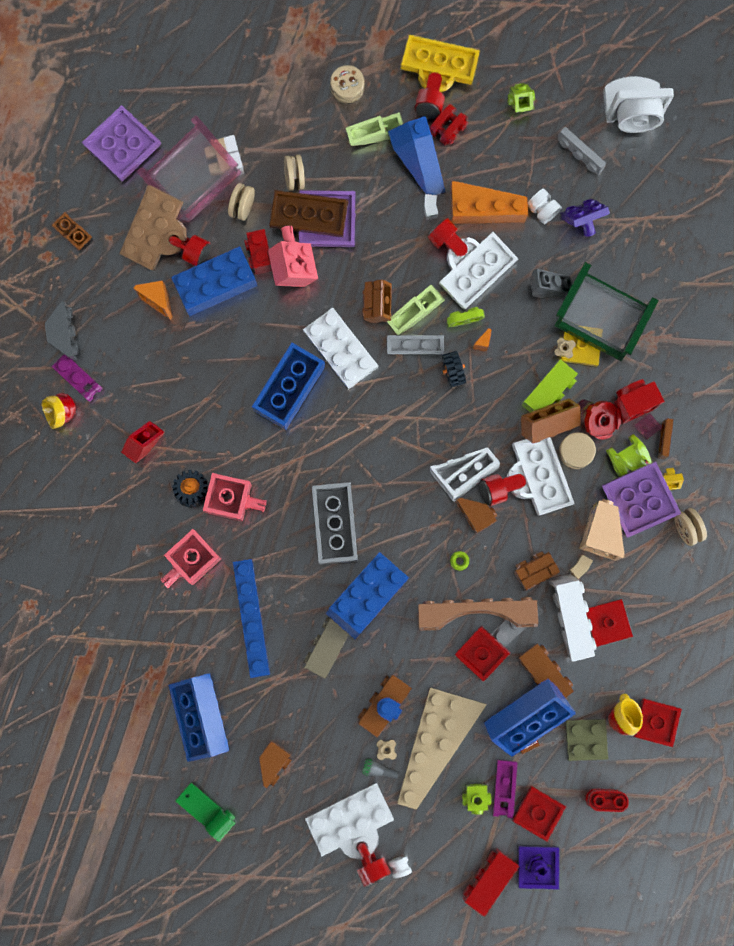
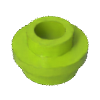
[450,551,469,571]

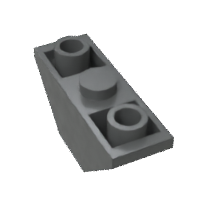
[530,269,573,298]
[44,302,78,361]

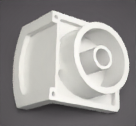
[604,77,674,133]

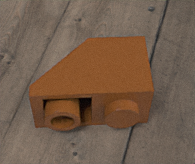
[259,740,292,788]

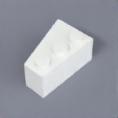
[430,447,500,502]

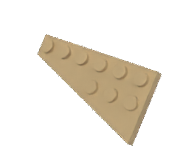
[397,688,487,810]

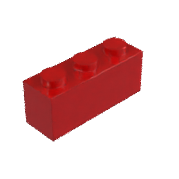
[463,848,519,917]

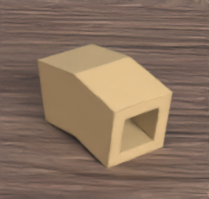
[568,555,593,579]

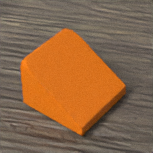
[473,328,492,352]

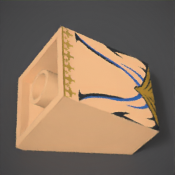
[579,499,624,561]

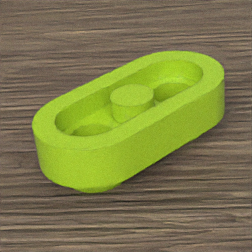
[447,307,485,327]

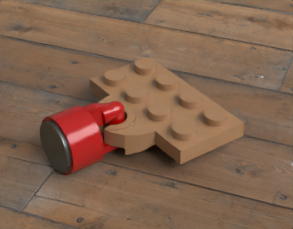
[119,185,211,270]

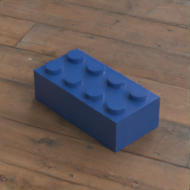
[171,246,257,316]
[252,343,325,430]
[326,552,409,639]

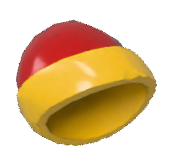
[41,393,76,429]
[608,694,643,735]

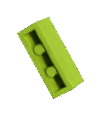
[522,359,578,412]

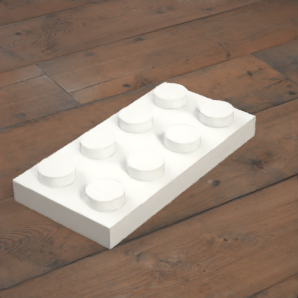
[303,308,378,390]

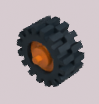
[442,351,466,388]
[172,470,208,507]

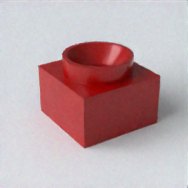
[613,379,665,424]

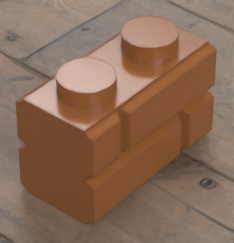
[362,279,392,323]
[513,551,560,591]

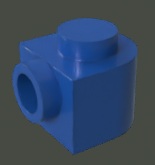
[377,698,402,722]

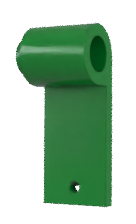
[175,782,236,842]

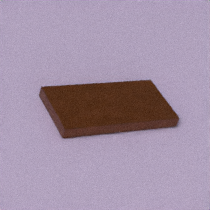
[269,190,349,237]

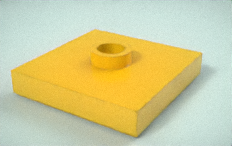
[560,326,603,367]

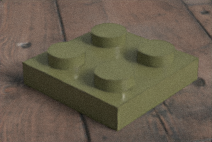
[565,719,608,761]

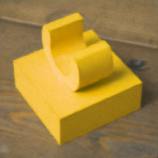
[663,468,684,490]

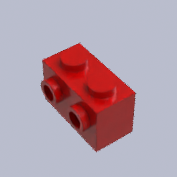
[244,229,272,275]

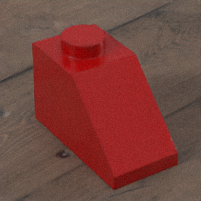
[121,421,164,464]

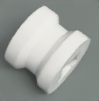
[388,856,412,879]

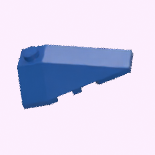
[388,116,446,195]

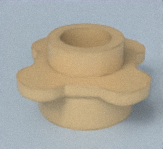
[555,338,576,359]
[377,740,396,760]

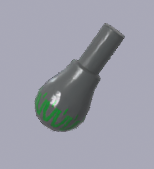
[360,758,398,779]

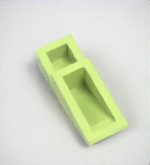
[346,113,403,146]
[387,285,445,335]

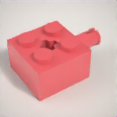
[268,226,318,287]
[203,473,267,522]
[160,529,221,588]

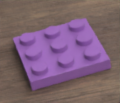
[82,105,161,182]
[299,191,355,247]
[602,461,681,538]

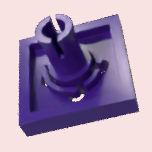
[560,199,610,237]
[518,846,559,889]

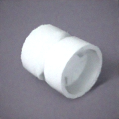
[528,189,562,224]

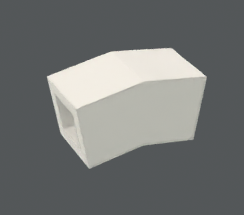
[424,194,438,220]

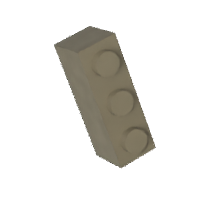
[303,617,349,679]

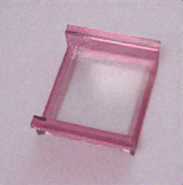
[137,115,242,223]

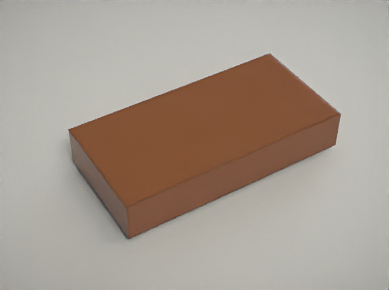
[657,418,674,459]

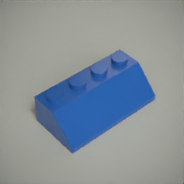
[168,673,229,762]
[484,679,576,757]

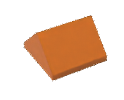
[134,280,172,320]

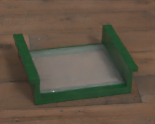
[554,262,659,361]

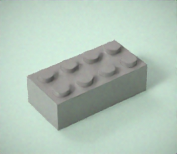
[312,482,358,565]

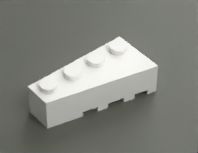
[548,574,596,662]

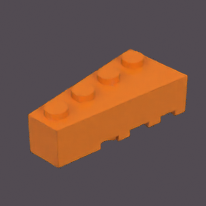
[450,181,528,224]

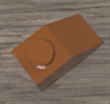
[456,498,497,534]

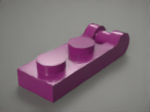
[52,354,103,402]
[492,760,518,818]

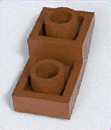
[52,212,92,251]

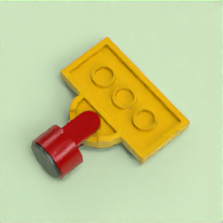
[401,35,480,119]

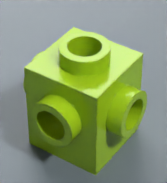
[507,83,535,112]
[462,784,491,815]

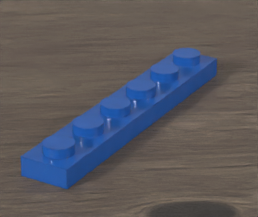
[233,559,270,678]

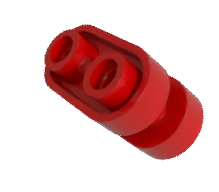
[430,104,469,146]
[585,788,629,812]

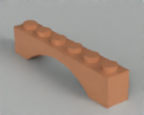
[418,597,538,631]

